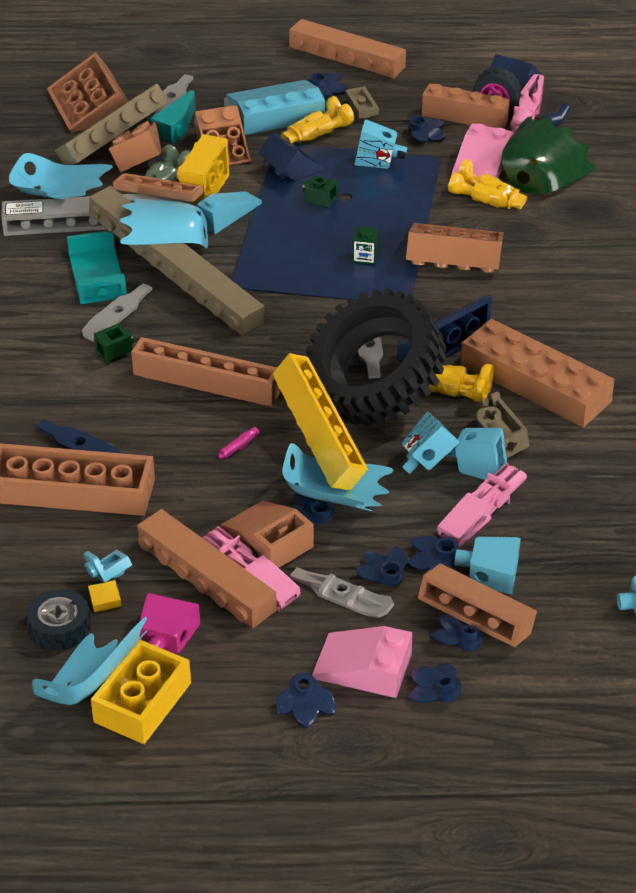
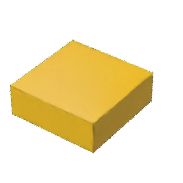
[88,580,122,612]

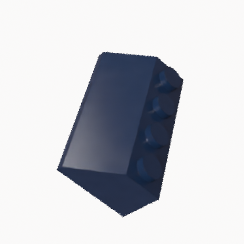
[397,295,492,363]

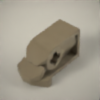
[477,391,530,458]

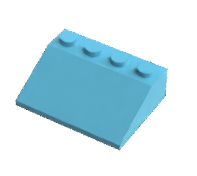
[226,80,325,135]

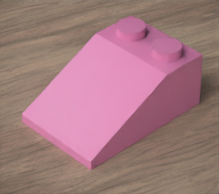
[451,123,513,178]
[312,626,412,698]

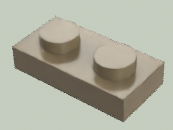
[345,86,379,118]

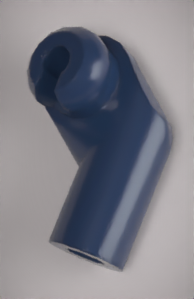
[541,103,571,126]

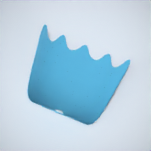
[9,153,113,199]
[120,198,208,248]
[282,443,394,511]
[32,617,147,706]

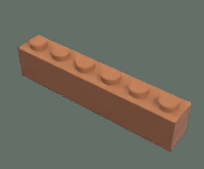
[289,19,406,78]
[131,337,281,407]
[137,509,277,629]

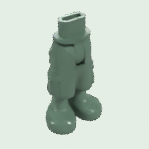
[131,144,190,194]

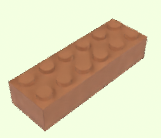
[461,319,615,428]
[0,443,155,516]

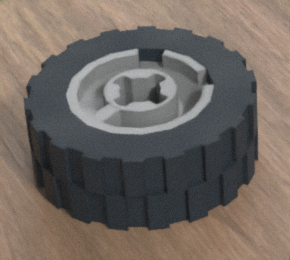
[26,589,91,650]

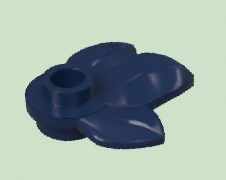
[308,73,348,97]
[408,116,446,143]
[290,493,334,528]
[408,536,460,571]
[356,546,408,586]
[429,614,483,651]
[407,662,462,703]
[276,673,336,729]

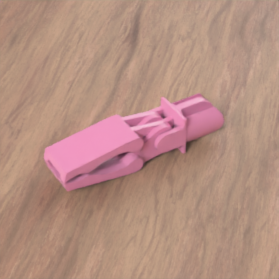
[510,74,544,134]
[437,463,527,548]
[202,526,301,611]

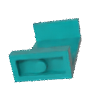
[67,231,127,305]

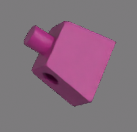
[139,593,200,654]

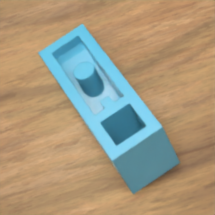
[197,191,262,235]

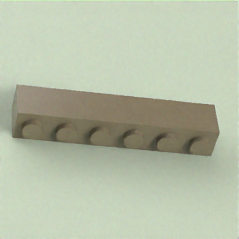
[55,84,169,165]

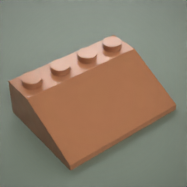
[47,52,128,133]
[406,223,504,273]

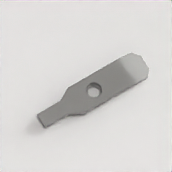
[146,74,193,122]
[82,283,152,343]
[358,337,383,378]
[290,567,394,618]

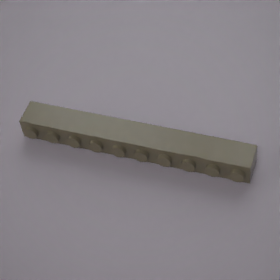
[89,186,264,336]

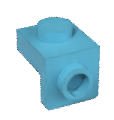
[83,550,132,583]

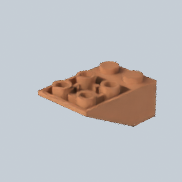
[194,105,251,166]
[109,121,161,172]
[220,500,314,568]

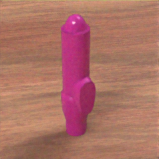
[218,427,259,459]

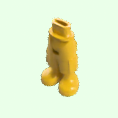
[281,96,354,143]
[448,159,527,210]
[428,363,494,403]

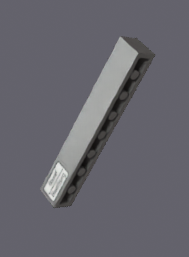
[1,193,183,236]

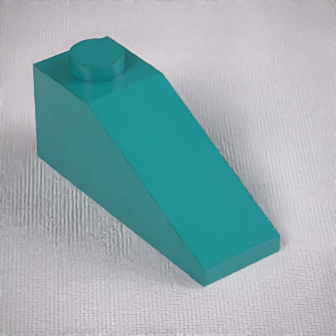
[151,90,196,144]

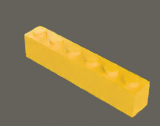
[273,353,368,490]

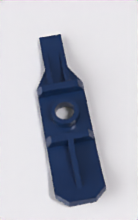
[36,419,123,454]

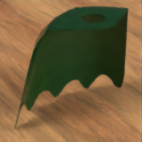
[502,116,596,194]

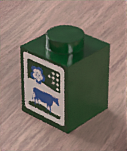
[353,227,379,265]

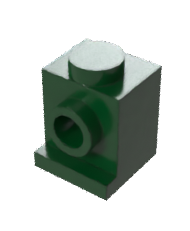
[302,176,338,208]
[94,323,134,365]

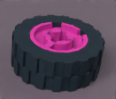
[472,67,521,112]

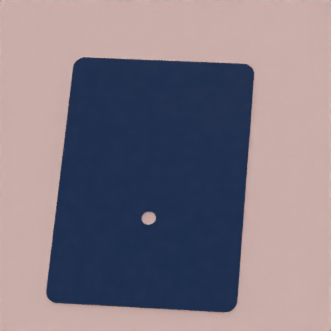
[232,144,440,301]

